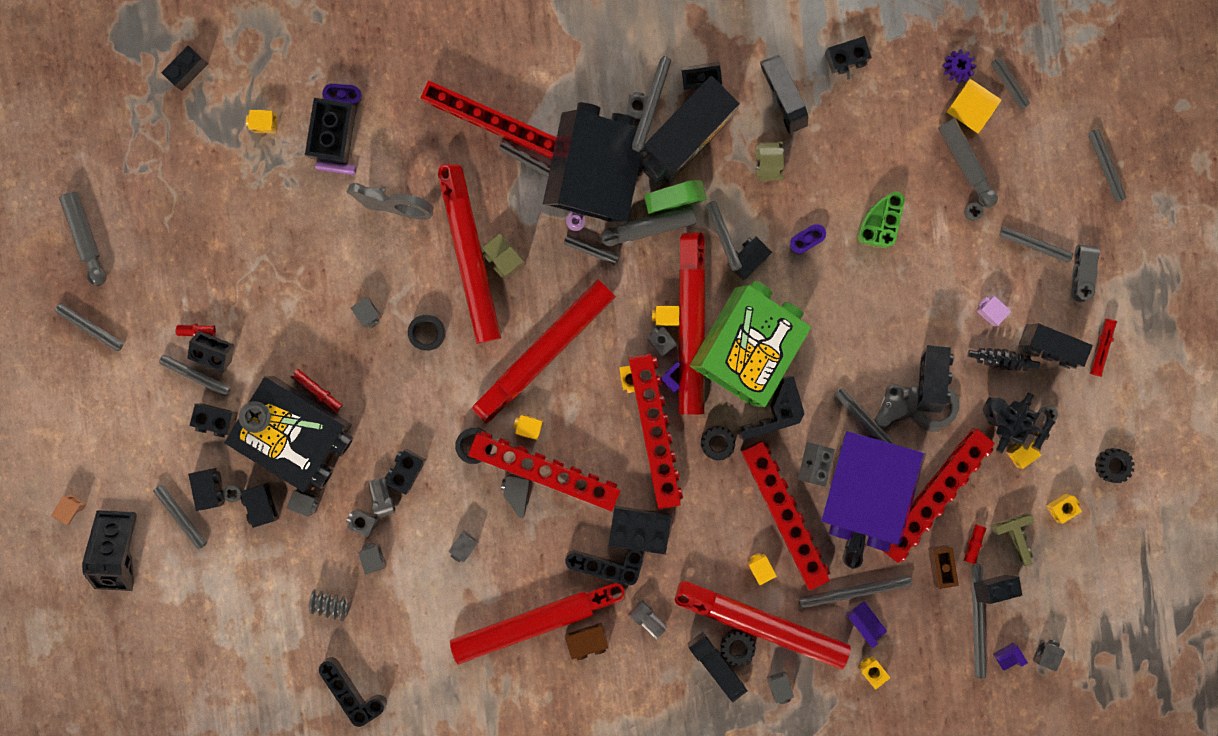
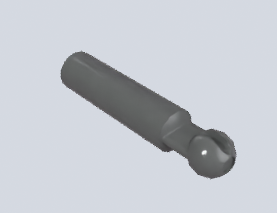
[938,118,998,208]
[59,192,107,286]
[601,205,696,246]

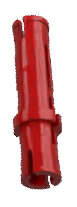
[1090,318,1118,377]
[291,369,343,414]

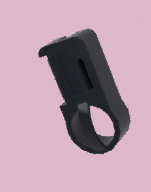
[843,531,866,569]

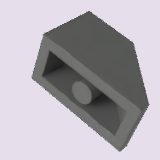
[501,475,530,518]

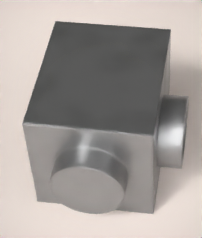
[648,326,677,357]

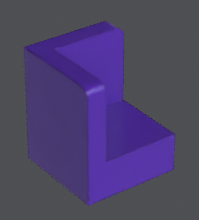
[993,643,1028,671]

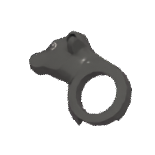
[346,183,434,220]
[874,384,960,432]

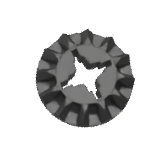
[239,401,271,433]

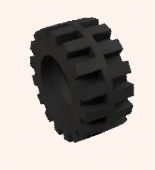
[701,426,736,461]
[1095,448,1135,483]
[720,629,756,666]

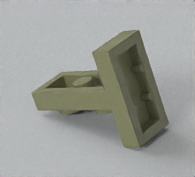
[990,513,1035,566]

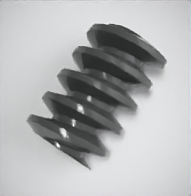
[309,589,352,621]

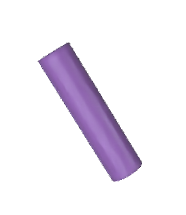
[316,160,356,175]

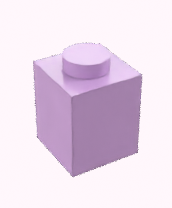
[976,296,1011,326]

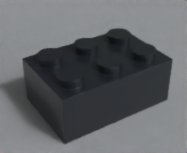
[305,98,356,165]
[1018,323,1093,369]
[917,345,954,413]
[608,506,672,555]

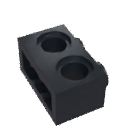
[825,36,872,75]
[187,331,234,372]
[189,403,237,438]
[385,449,426,495]

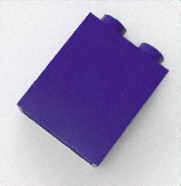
[821,431,926,552]

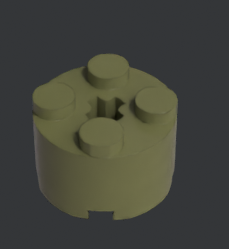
[755,142,784,182]

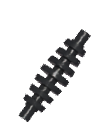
[967,348,1040,371]

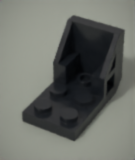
[737,376,805,440]
[82,510,137,591]

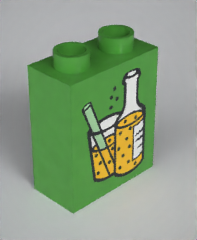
[689,281,811,407]

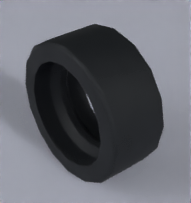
[408,314,445,351]
[455,428,492,464]

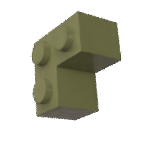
[482,233,525,279]

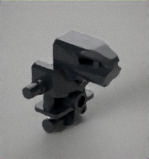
[983,392,1056,454]

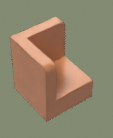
[51,494,86,525]

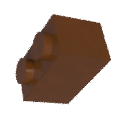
[928,545,959,589]
[565,622,609,661]

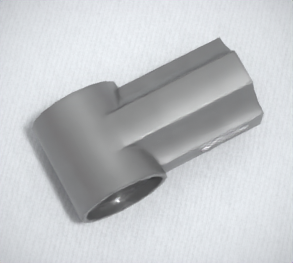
[369,477,396,518]
[628,600,667,639]

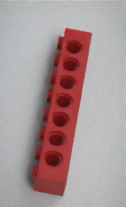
[420,80,556,159]
[628,353,683,510]
[881,428,995,563]
[468,431,621,512]
[740,441,831,591]

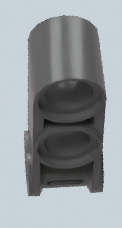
[1071,245,1100,301]

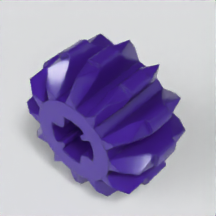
[942,49,977,83]

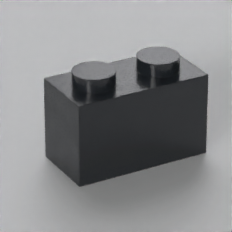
[161,45,208,91]
[681,62,722,90]
[727,236,772,280]
[188,468,225,511]
[240,483,279,528]
[974,575,1023,604]

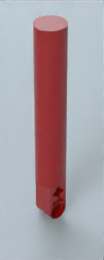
[437,164,502,344]
[679,232,705,415]
[472,279,616,423]
[674,581,851,670]
[450,583,626,665]

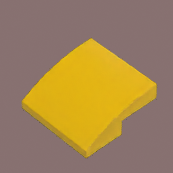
[946,78,1001,133]

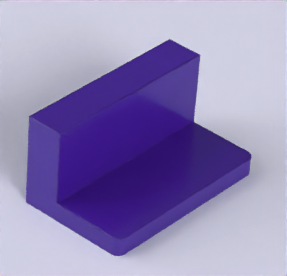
[660,362,680,392]
[846,601,887,648]

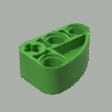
[644,180,707,214]
[857,192,905,248]

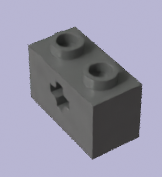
[798,442,835,487]

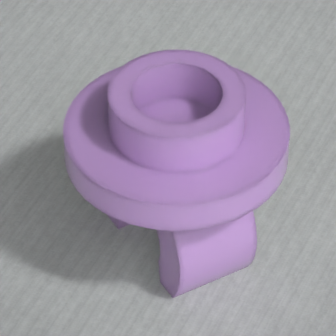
[566,212,585,231]

